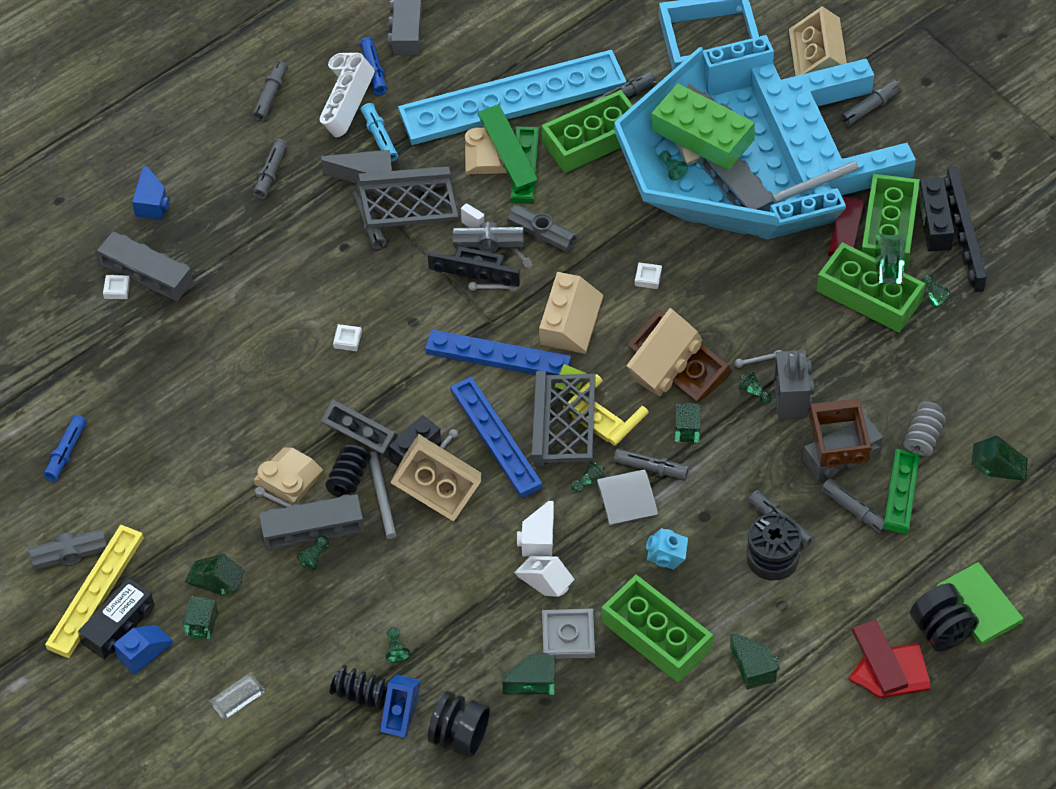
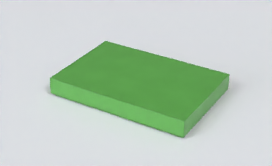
[936,562,1024,646]

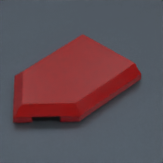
[848,643,931,698]

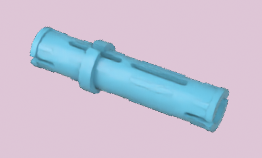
[361,103,398,162]

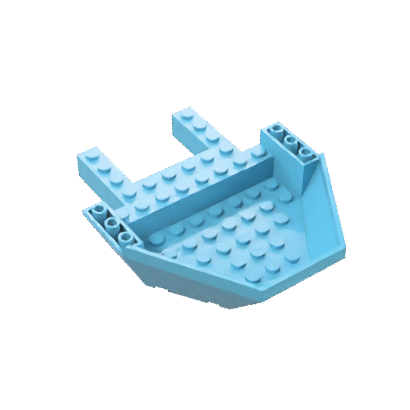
[614,35,916,239]

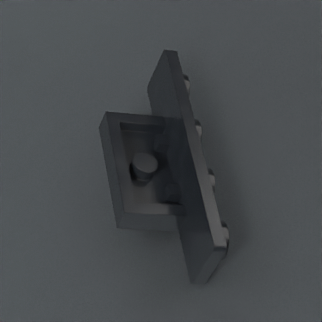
[428,246,521,287]

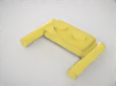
[563,374,649,446]

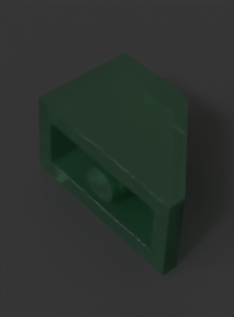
[875,234,905,284]
[971,435,1028,481]
[185,553,245,595]
[730,633,780,690]
[502,653,555,695]

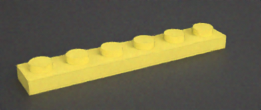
[45,525,144,658]

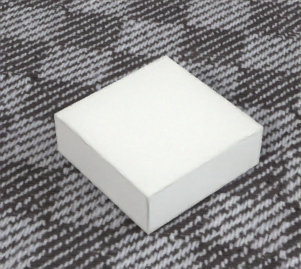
[461,204,484,228]
[635,263,662,289]
[103,275,130,299]
[333,324,362,351]

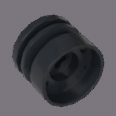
[747,513,801,581]
[910,583,979,652]
[428,691,490,758]

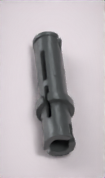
[252,61,288,121]
[592,71,657,102]
[841,80,901,127]
[252,139,288,199]
[353,190,386,249]
[614,448,689,481]
[821,478,886,535]
[748,490,814,549]

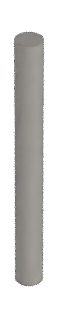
[772,161,859,204]
[369,452,396,539]

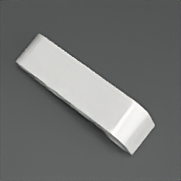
[320,53,375,137]

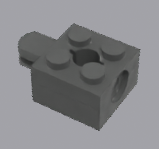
[774,350,814,419]

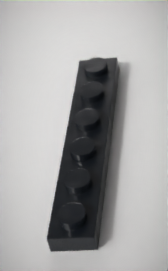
[943,166,987,292]

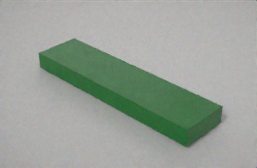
[478,104,538,191]
[511,126,539,204]
[883,449,920,534]

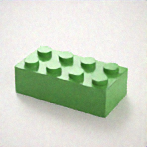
[651,83,755,170]
[542,90,633,173]
[862,174,920,270]
[817,242,926,333]
[602,575,713,683]

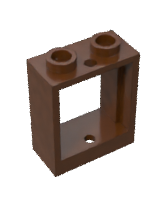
[809,398,871,467]

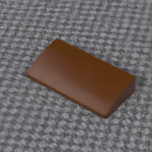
[628,310,732,403]

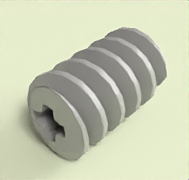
[903,402,946,457]

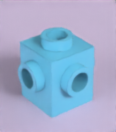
[646,528,688,570]

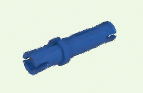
[360,37,388,95]
[43,415,87,482]

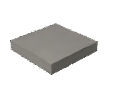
[542,609,595,659]

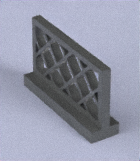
[356,166,458,228]
[532,371,596,467]

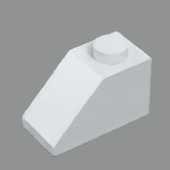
[517,501,554,557]
[514,556,574,597]

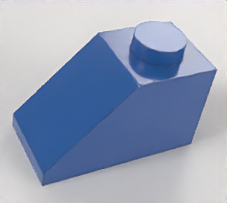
[132,166,170,219]
[114,625,173,675]
[380,674,421,738]

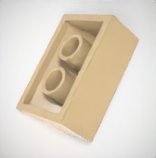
[789,6,847,76]
[539,272,603,354]
[627,308,702,397]
[391,434,481,522]

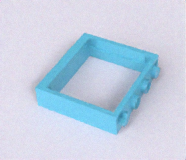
[659,0,759,70]

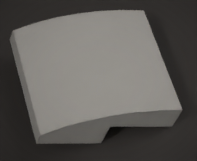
[597,469,658,526]

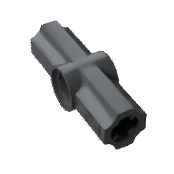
[507,205,577,252]
[453,222,525,253]
[29,529,107,570]

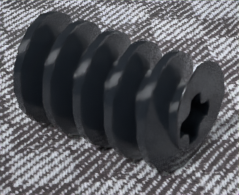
[325,445,371,498]
[329,665,387,711]

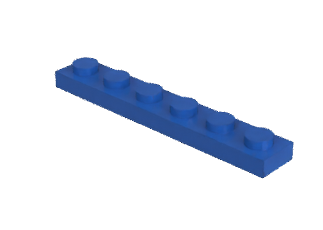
[425,330,571,375]
[450,377,542,498]

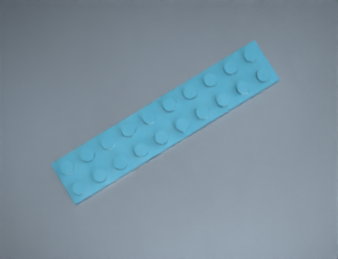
[398,50,627,145]

